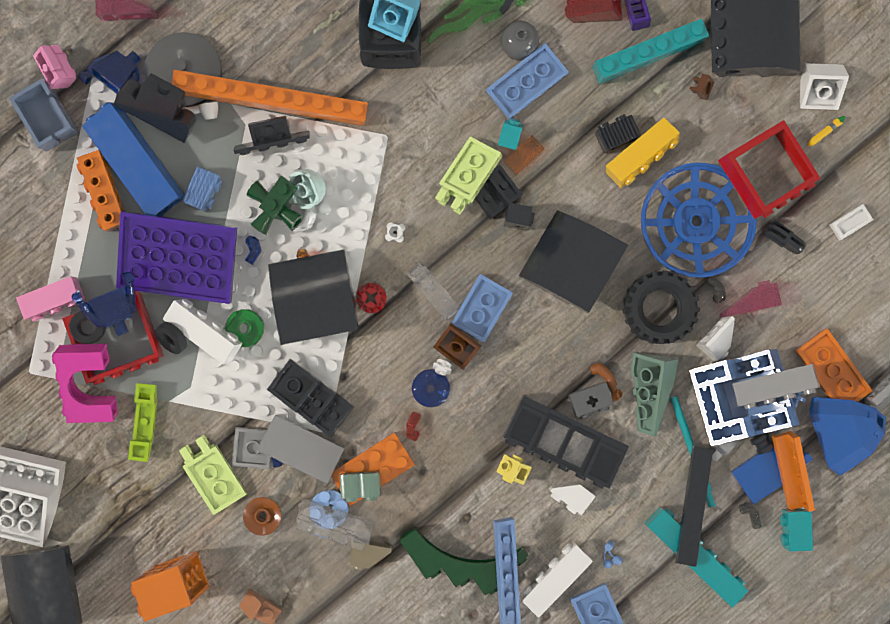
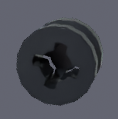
[750,433,774,455]

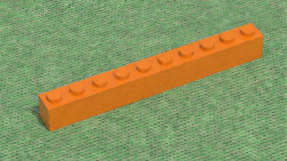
[171,70,368,126]

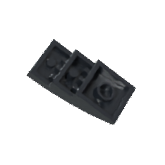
[267,359,354,437]

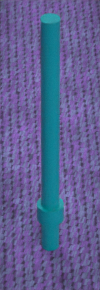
[670,396,716,508]

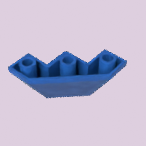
[809,397,886,475]

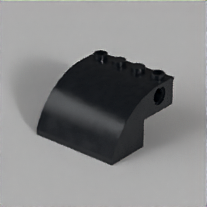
[711,0,801,77]

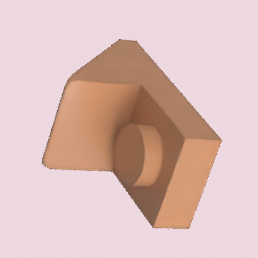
[239,589,282,624]

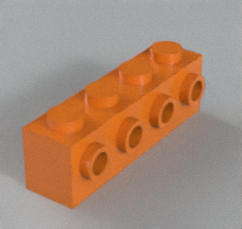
[77,150,126,232]

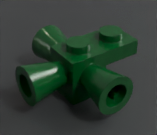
[246,176,304,235]

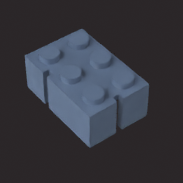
[9,79,79,152]

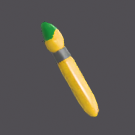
[807,116,845,146]

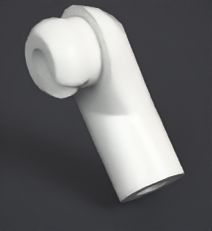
[294,208,316,233]

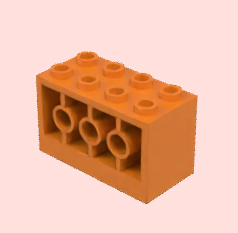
[131,551,209,622]

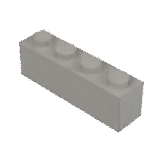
[733,364,820,409]

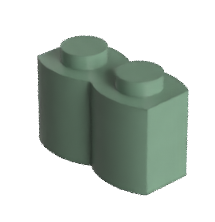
[340,471,381,502]

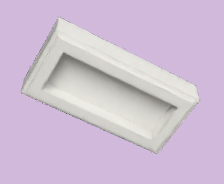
[829,204,874,241]

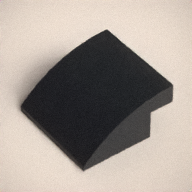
[519,210,628,313]
[268,249,359,345]
[0,545,83,624]

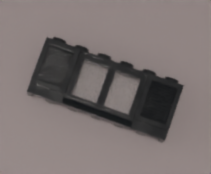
[503,395,629,489]

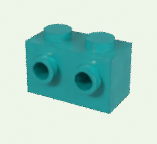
[780,509,813,552]

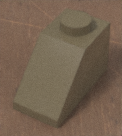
[349,539,393,570]

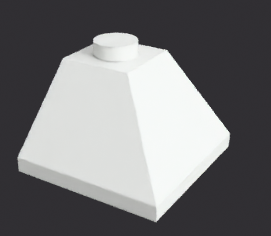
[696,316,735,361]

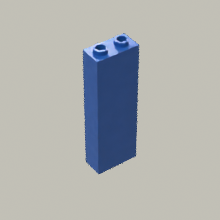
[82,102,185,216]

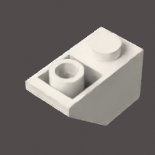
[549,482,596,515]

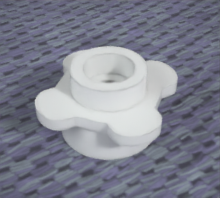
[385,222,405,243]
[432,359,452,375]

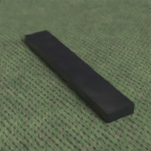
[675,446,713,567]

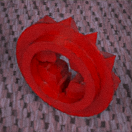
[356,283,387,313]

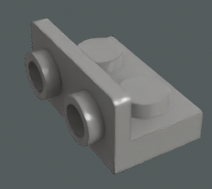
[863,375,890,411]

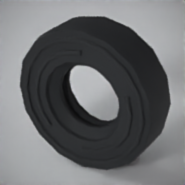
[69,309,106,344]
[155,322,187,354]

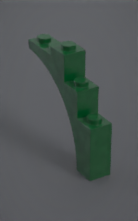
[400,527,528,596]

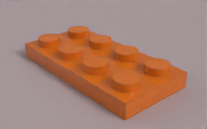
[794,328,873,402]
[331,432,415,506]

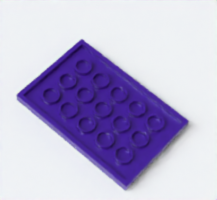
[116,211,238,304]

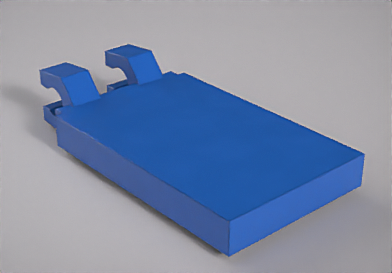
[730,442,813,504]

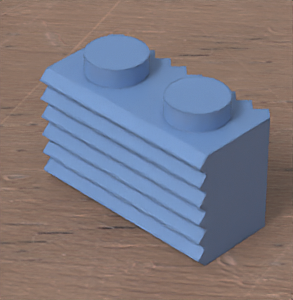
[182,166,222,212]

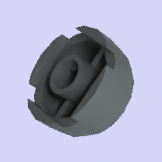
[501,20,539,61]

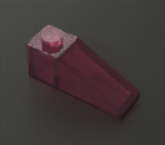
[95,0,158,21]
[720,280,782,317]

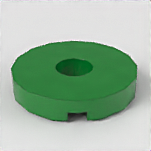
[225,309,264,347]

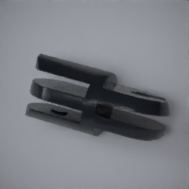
[764,219,806,254]

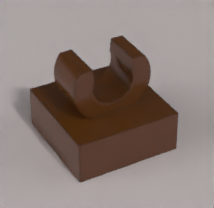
[689,74,714,100]

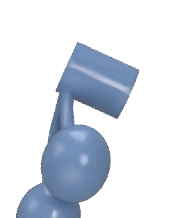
[603,540,623,568]

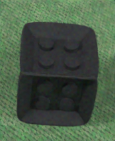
[359,0,421,69]

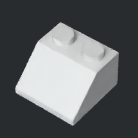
[800,63,849,110]

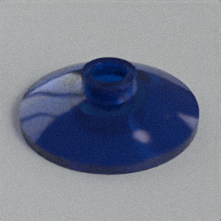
[412,369,450,407]

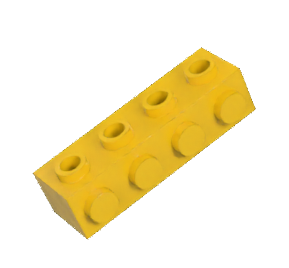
[606,118,680,188]

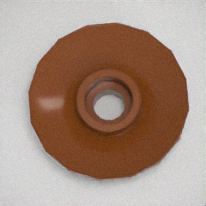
[243,497,282,536]

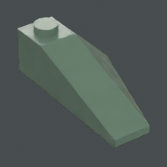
[631,352,678,436]

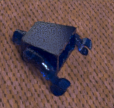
[79,51,140,113]
[71,272,136,337]

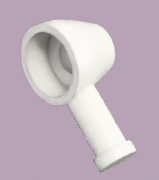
[182,102,218,120]

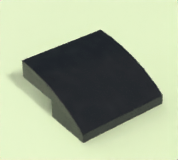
[475,165,523,220]

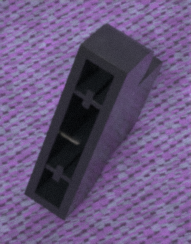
[113,73,196,143]

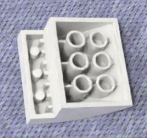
[0,446,66,547]

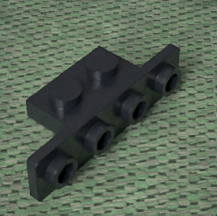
[233,116,310,155]

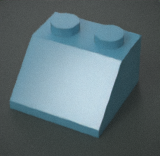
[368,0,421,42]

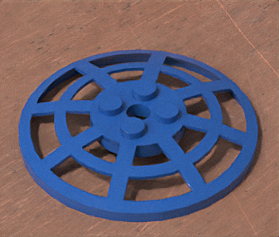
[640,162,757,278]

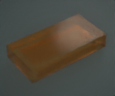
[504,135,545,175]

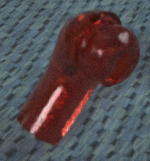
[406,412,421,441]

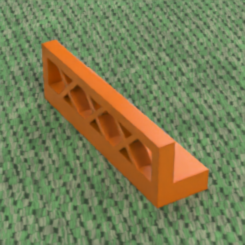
[772,431,815,512]

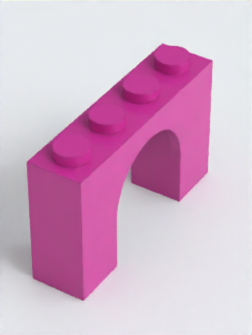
[52,344,118,423]

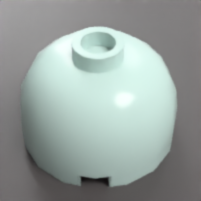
[289,169,326,209]

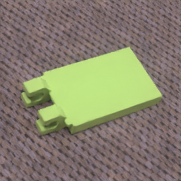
[435,137,503,215]
[179,434,247,515]

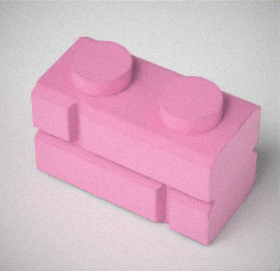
[33,45,77,89]

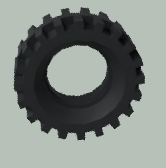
[622,270,700,344]

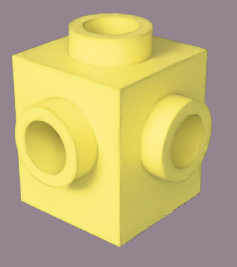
[496,454,532,485]

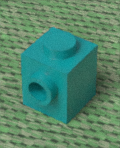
[498,118,524,150]

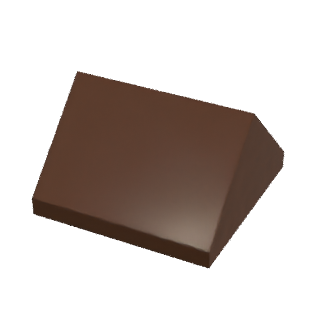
[433,323,482,370]

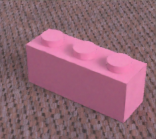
[16,276,85,322]

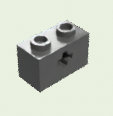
[568,382,614,419]

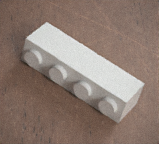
[163,299,243,364]
[521,542,593,618]

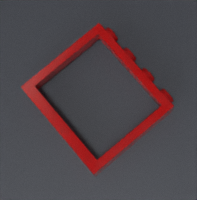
[718,120,820,219]
[62,291,164,386]

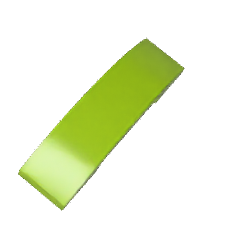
[128,383,157,462]

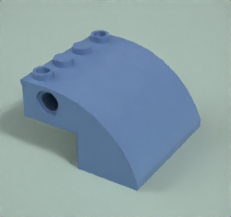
[690,349,800,446]

